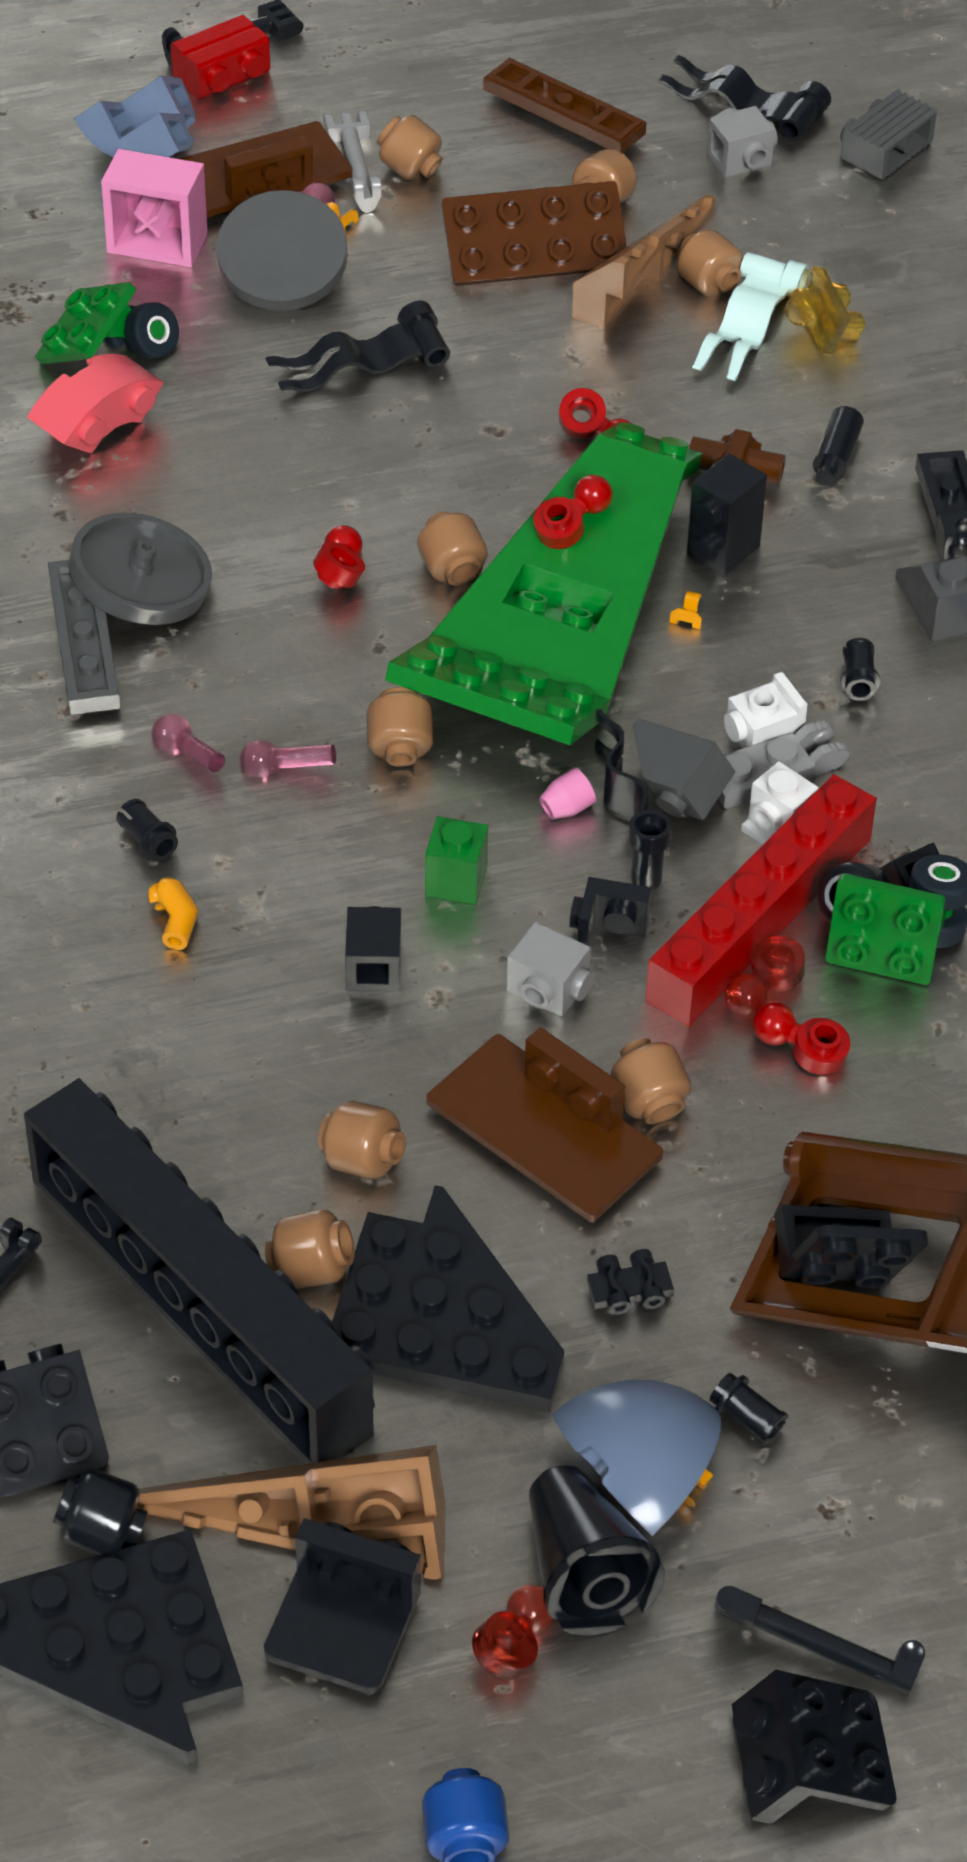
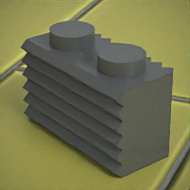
[840,89,937,181]

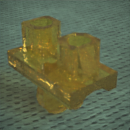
[785,266,866,355]

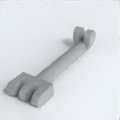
[323,110,381,213]

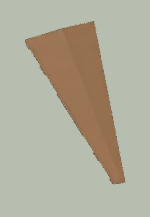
[572,195,715,329]
[137,1445,445,1580]

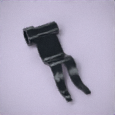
[658,55,831,141]
[265,300,450,392]
[595,709,672,887]

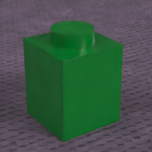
[425,816,488,905]

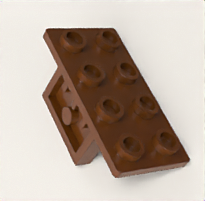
[179,121,352,218]
[441,181,627,286]
[426,1027,663,1222]

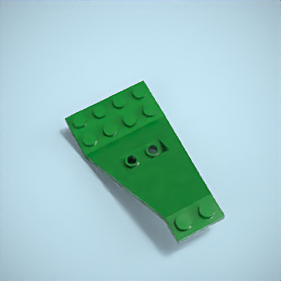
[385,423,703,745]

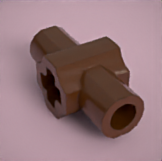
[689,429,786,486]

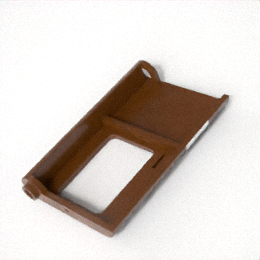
[730,1132,967,1354]

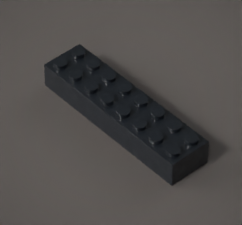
[24,1078,375,1464]

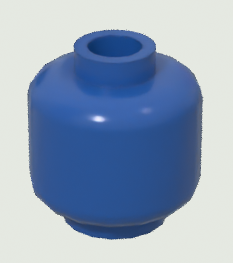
[422,1768,509,1862]

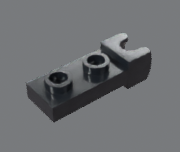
[915,450,967,560]

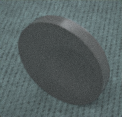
[216,190,348,311]
[69,513,212,625]

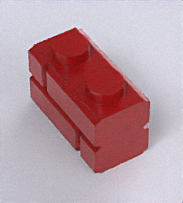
[170,14,271,100]

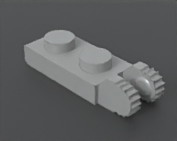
[718,720,850,809]

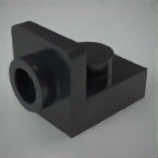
[569,877,652,946]

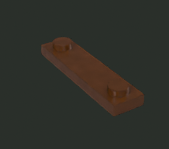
[483,58,646,153]

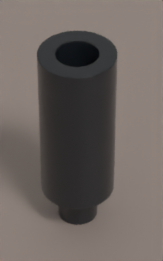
[813,406,864,486]

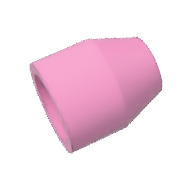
[539,768,596,820]

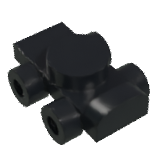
[587,1249,674,1315]

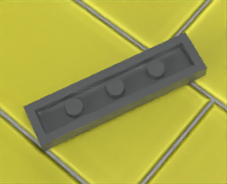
[48,560,120,715]

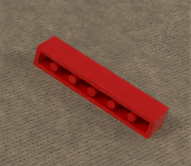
[645,774,877,1027]

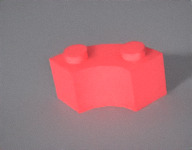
[27,354,164,454]

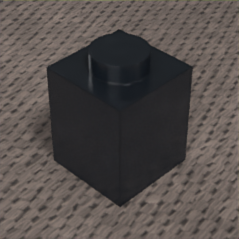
[345,906,401,992]

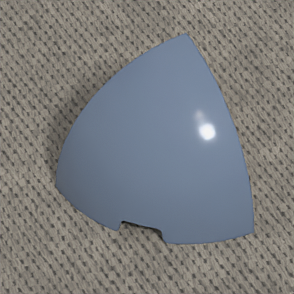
[74,76,195,158]
[552,1380,721,1536]

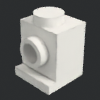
[724,672,808,748]
[741,761,819,845]

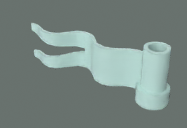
[692,252,810,381]

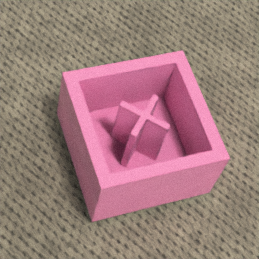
[101,149,208,268]

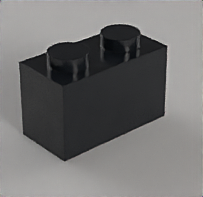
[687,453,767,576]

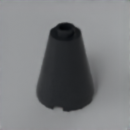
[529,1465,665,1636]

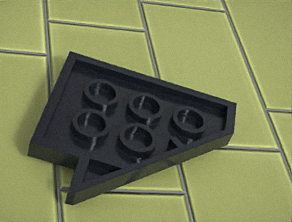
[332,1185,565,1412]
[0,1529,244,1764]

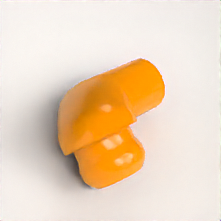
[148,877,199,950]

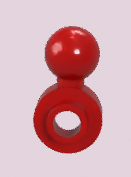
[558,388,632,439]
[534,475,613,549]
[313,525,365,589]
[753,1002,851,1075]

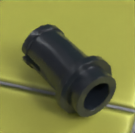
[840,638,880,701]
[116,798,178,860]
[709,1373,788,1445]

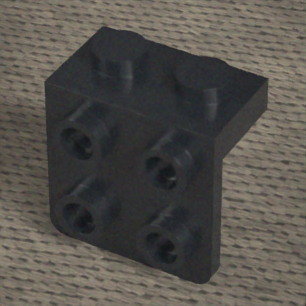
[775,1204,928,1288]
[0,1343,109,1497]
[264,1518,421,1694]
[731,1669,897,1824]

